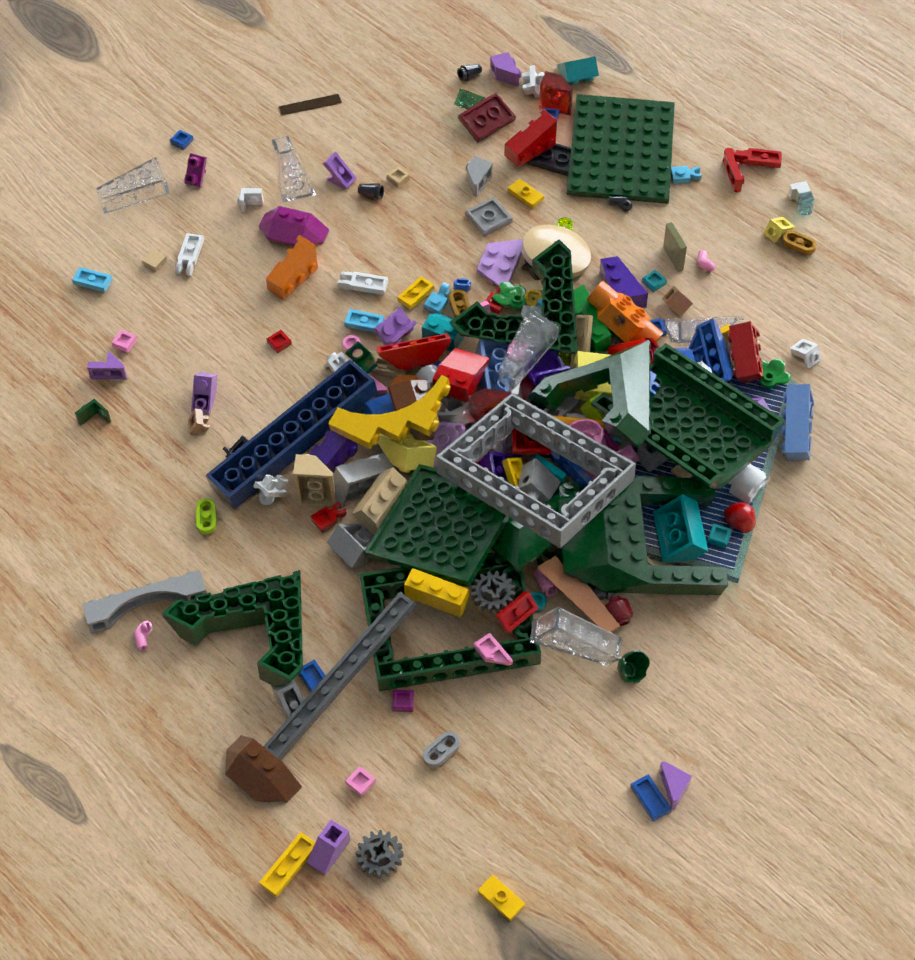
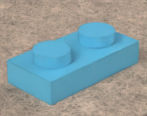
[72,267,113,293]
[344,309,384,333]

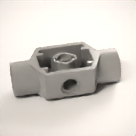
[416,365,477,432]

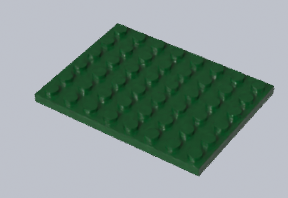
[567,94,675,204]

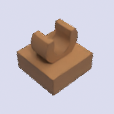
[188,408,210,435]

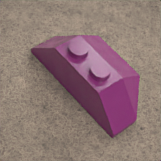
[259,206,329,246]

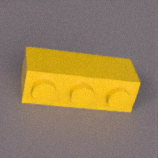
[404,568,469,618]

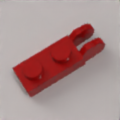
[723,148,744,192]

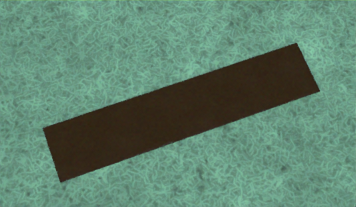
[279,94,342,115]

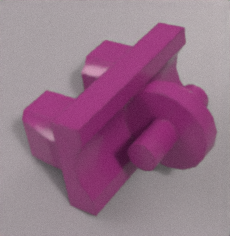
[184,153,207,187]

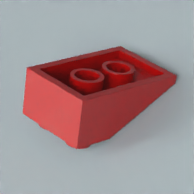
[432,348,490,403]

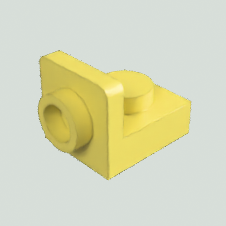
[764,217,795,243]

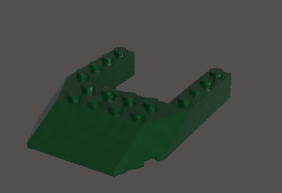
[558,476,728,595]

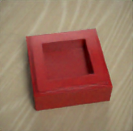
[266,330,292,353]

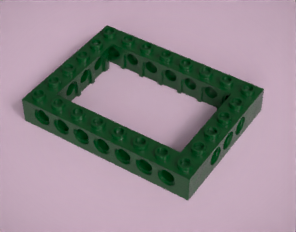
[359,552,541,691]

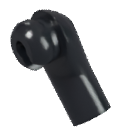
[609,197,632,211]

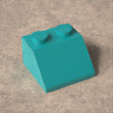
[557,56,599,85]
[422,313,464,352]

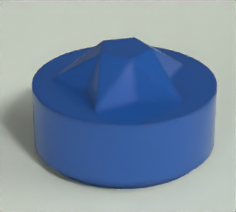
[453,278,471,292]

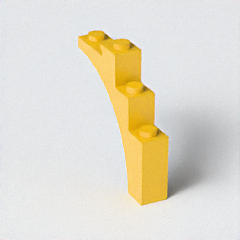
[328,375,451,449]

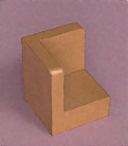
[662,286,693,316]

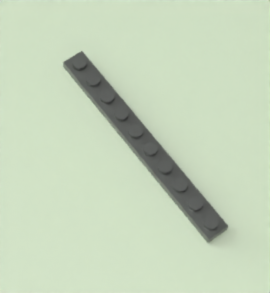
[263,592,417,761]

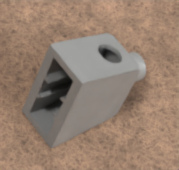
[518,458,561,503]

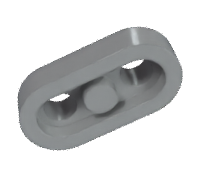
[423,732,460,768]

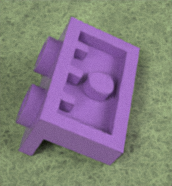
[373,307,417,346]

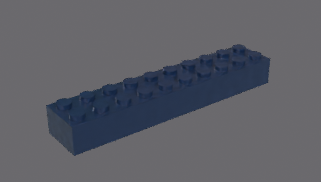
[206,359,378,510]

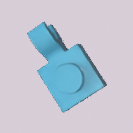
[424,283,450,314]

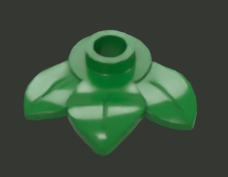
[492,282,526,310]
[759,359,792,389]

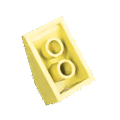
[378,433,437,473]

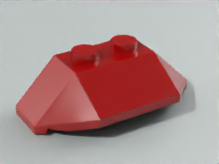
[376,333,451,371]

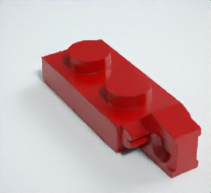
[734,148,782,168]

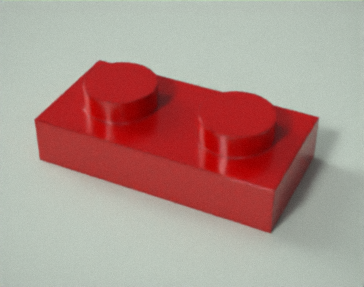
[495,591,538,633]

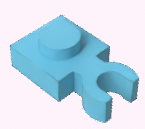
[671,166,702,184]

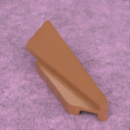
[538,556,620,634]

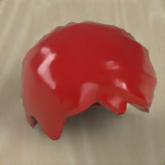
[723,502,756,533]

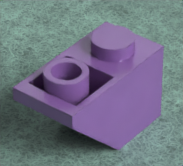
[490,52,521,86]
[191,372,218,414]
[307,820,351,875]

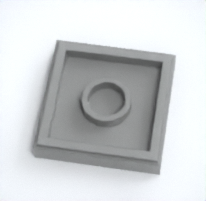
[465,197,513,237]

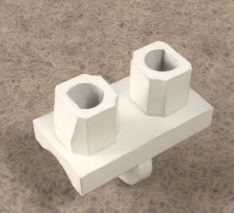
[522,65,549,98]
[253,475,288,505]

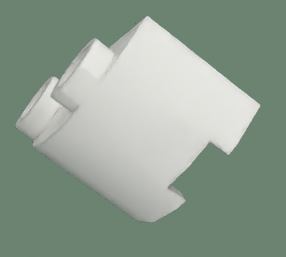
[729,464,770,504]

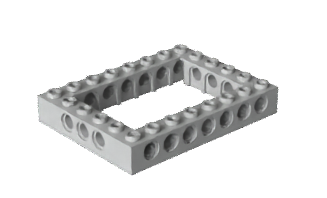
[436,393,636,548]

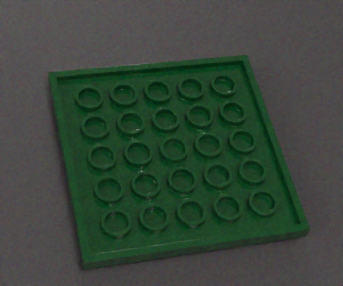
[364,464,509,586]

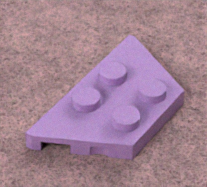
[477,239,523,286]

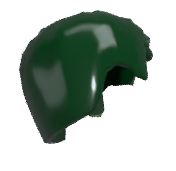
[617,650,650,683]

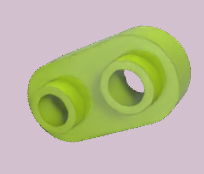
[196,498,217,535]

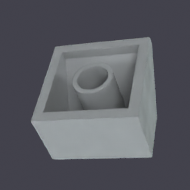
[327,524,374,568]

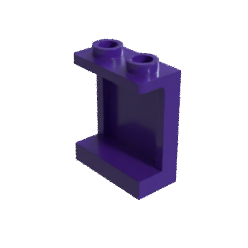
[522,348,571,387]

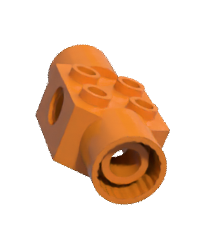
[586,281,663,342]

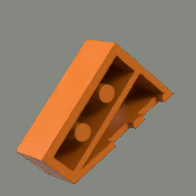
[266,235,318,300]

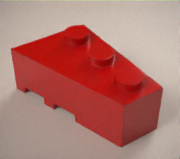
[504,109,557,167]
[728,321,763,383]

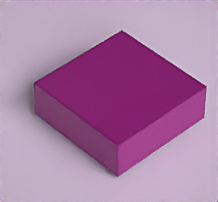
[392,690,414,712]

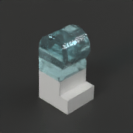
[788,181,815,215]

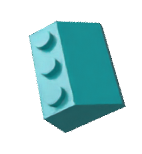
[653,494,708,563]

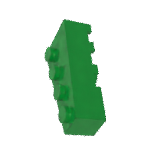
[574,285,611,352]

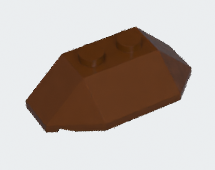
[388,375,436,440]
[225,735,302,803]

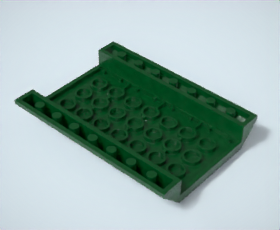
[591,343,785,489]

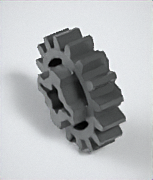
[472,571,515,614]
[356,830,404,879]

